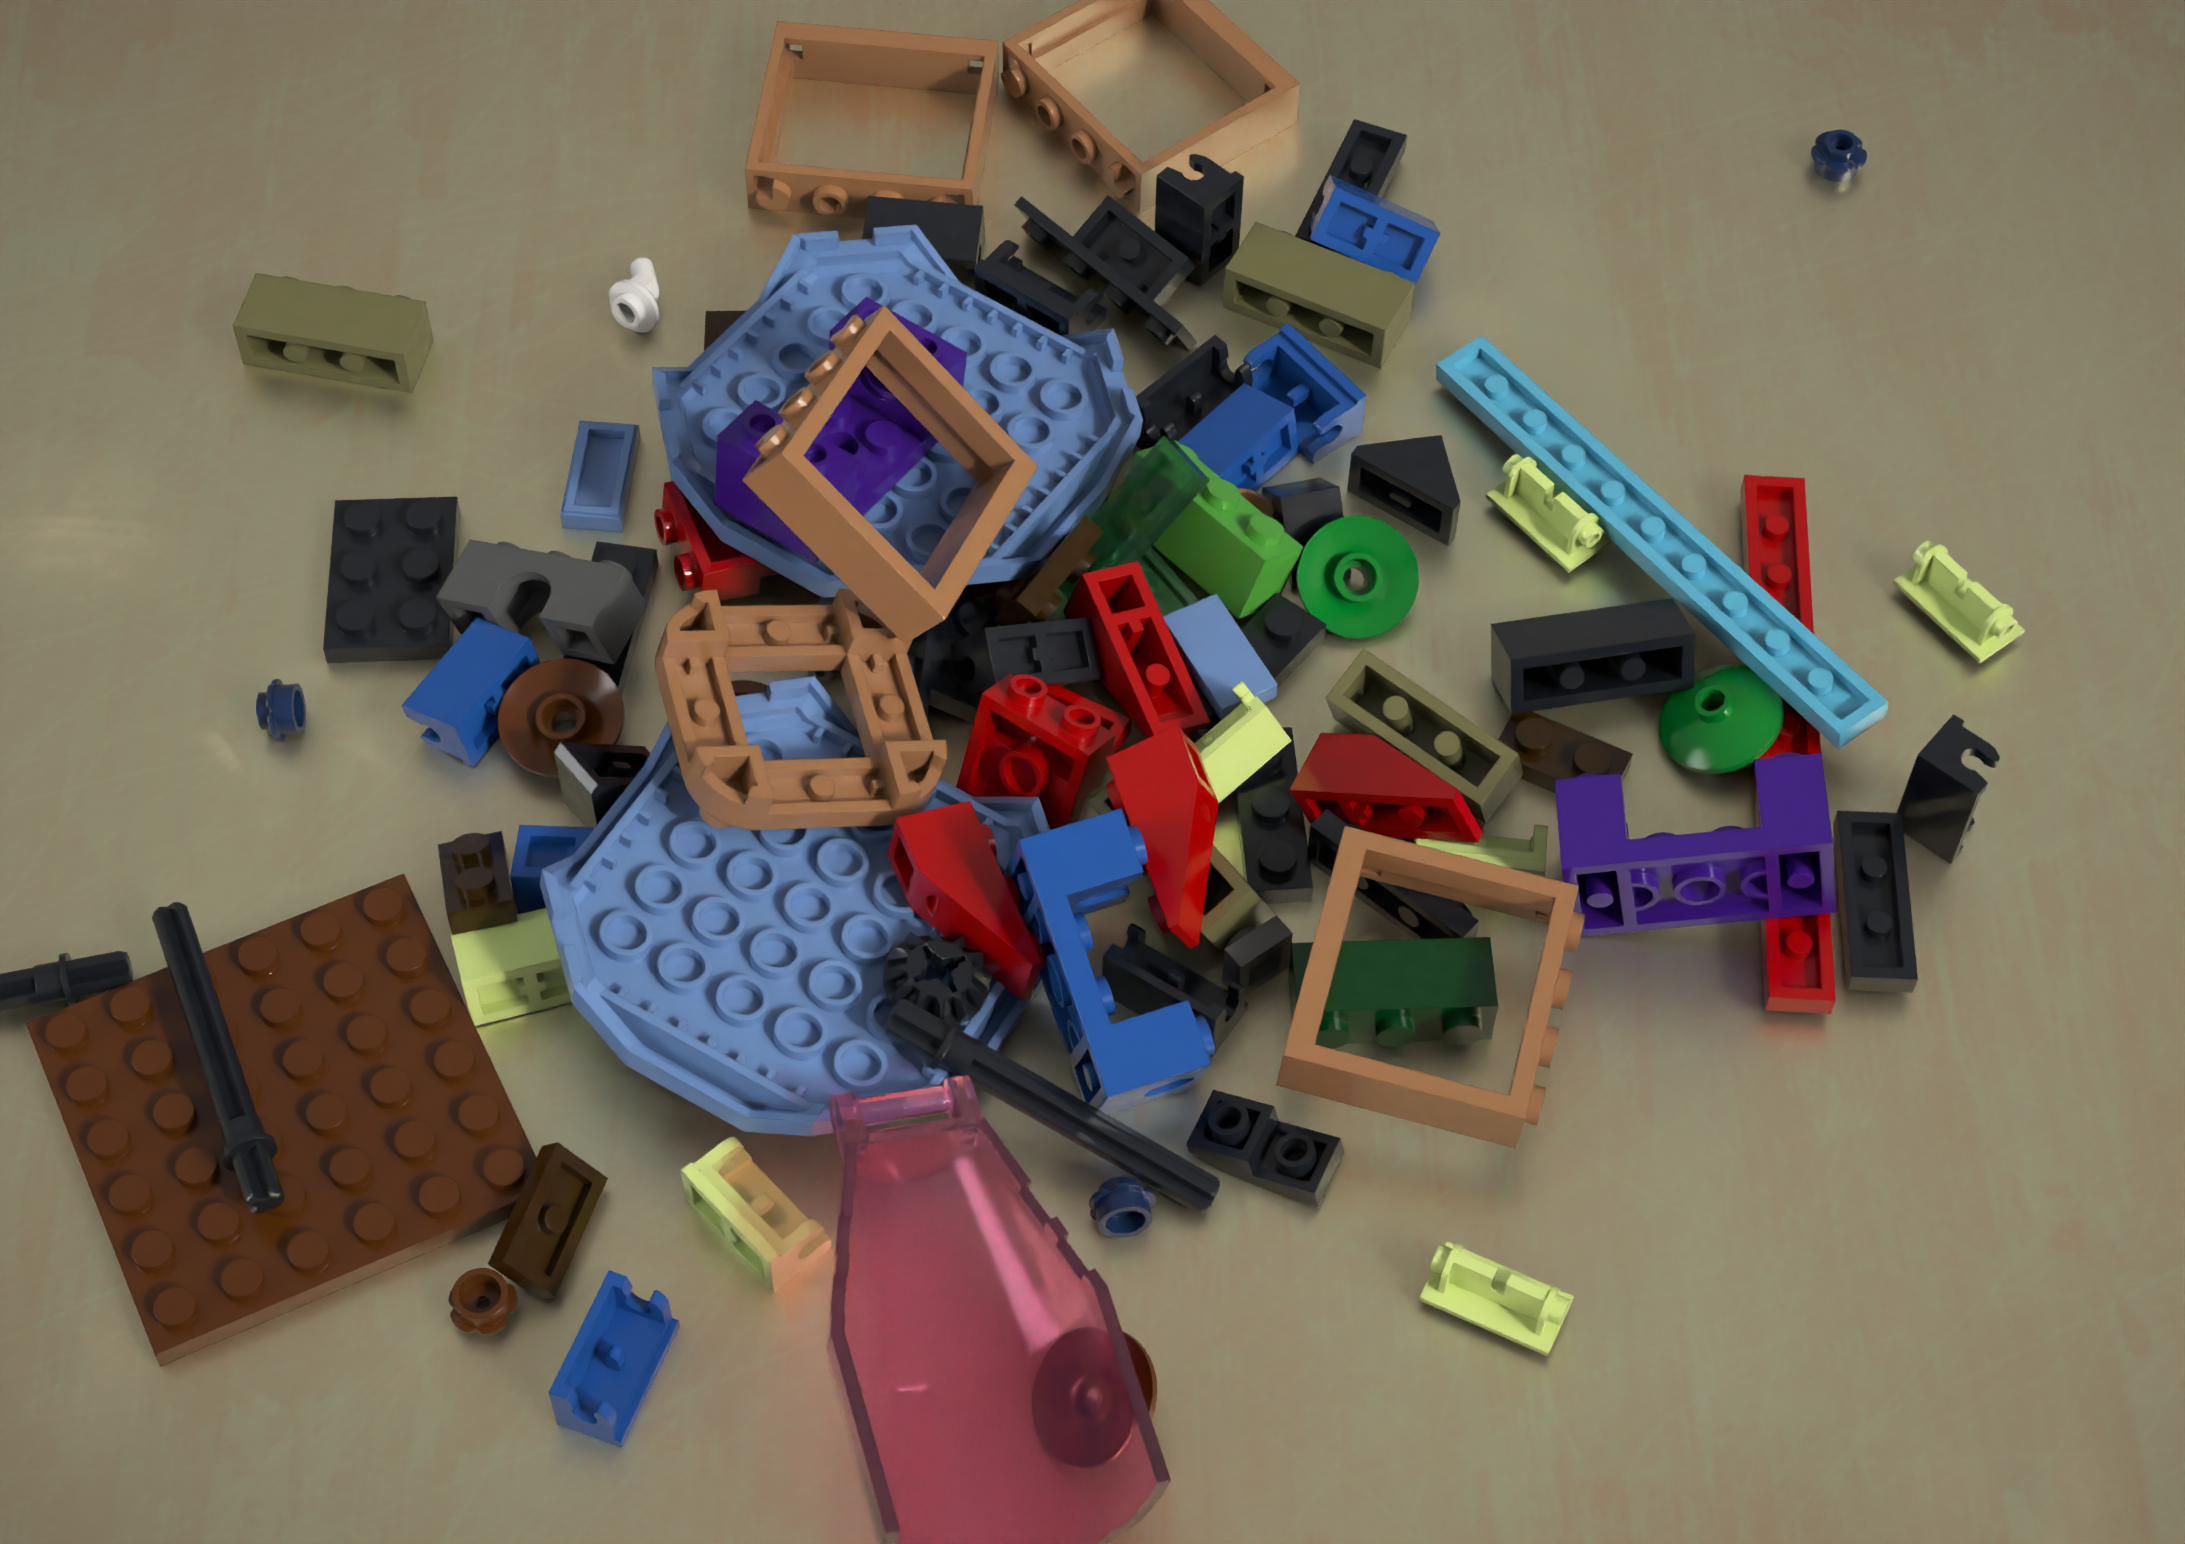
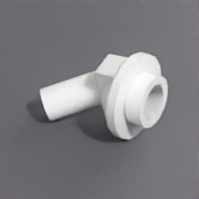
[608,258,659,333]

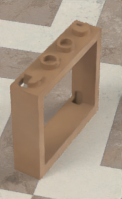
[1000,0,1300,214]
[745,21,999,219]
[742,305,1038,644]
[1276,826,1585,1148]

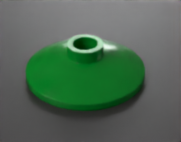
[1296,516,1419,639]
[1659,664,1784,774]

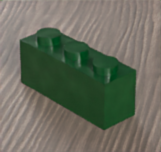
[1288,937,1498,1049]

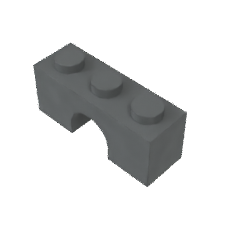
[436,539,648,665]

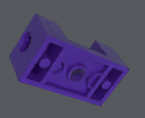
[714,297,967,563]
[1555,753,1836,937]

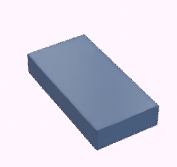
[560,421,641,532]
[1163,594,1278,720]

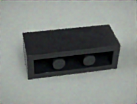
[1491,598,1695,714]

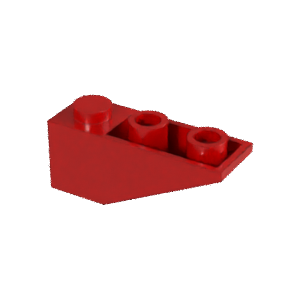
[1106,725,1219,949]
[887,801,1045,1001]

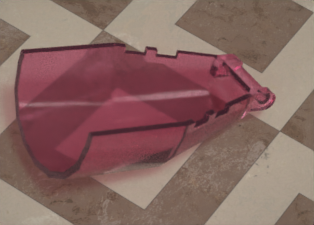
[826,1075,1171,1544]

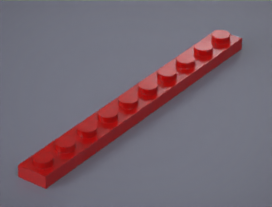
[1740,475,1836,1014]

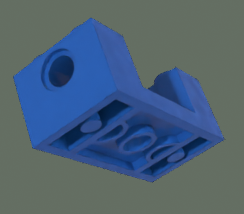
[1004,809,1215,1115]

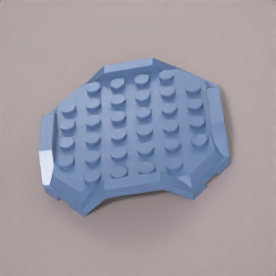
[652,225,1143,598]
[540,676,1050,1136]

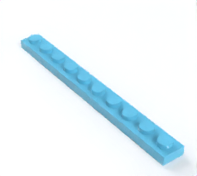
[1436,335,1889,749]

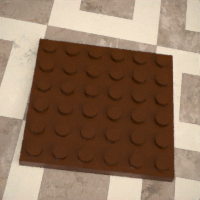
[26,873,536,1367]

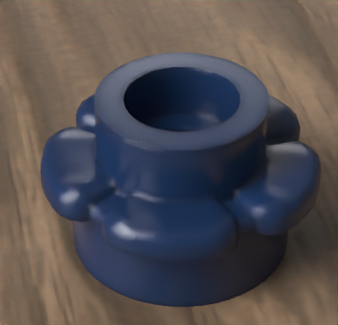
[1811,129,1867,182]
[256,679,306,741]
[1089,1176,1156,1238]

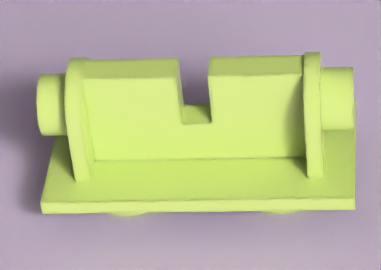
[1486,454,1612,572]
[1893,541,2025,663]
[1419,1241,1574,1356]

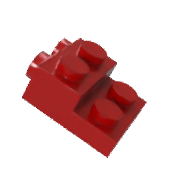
[654,481,779,601]
[956,674,1116,830]

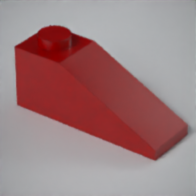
[1063,561,1210,738]
[1290,733,1483,843]

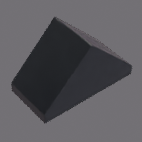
[1347,435,1461,546]
[1261,478,1351,589]
[554,742,650,828]

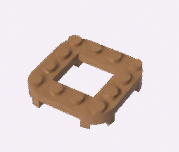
[655,588,947,830]

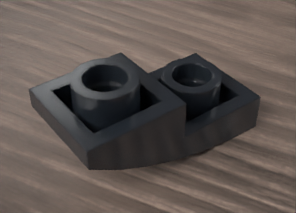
[1186,1090,1345,1208]

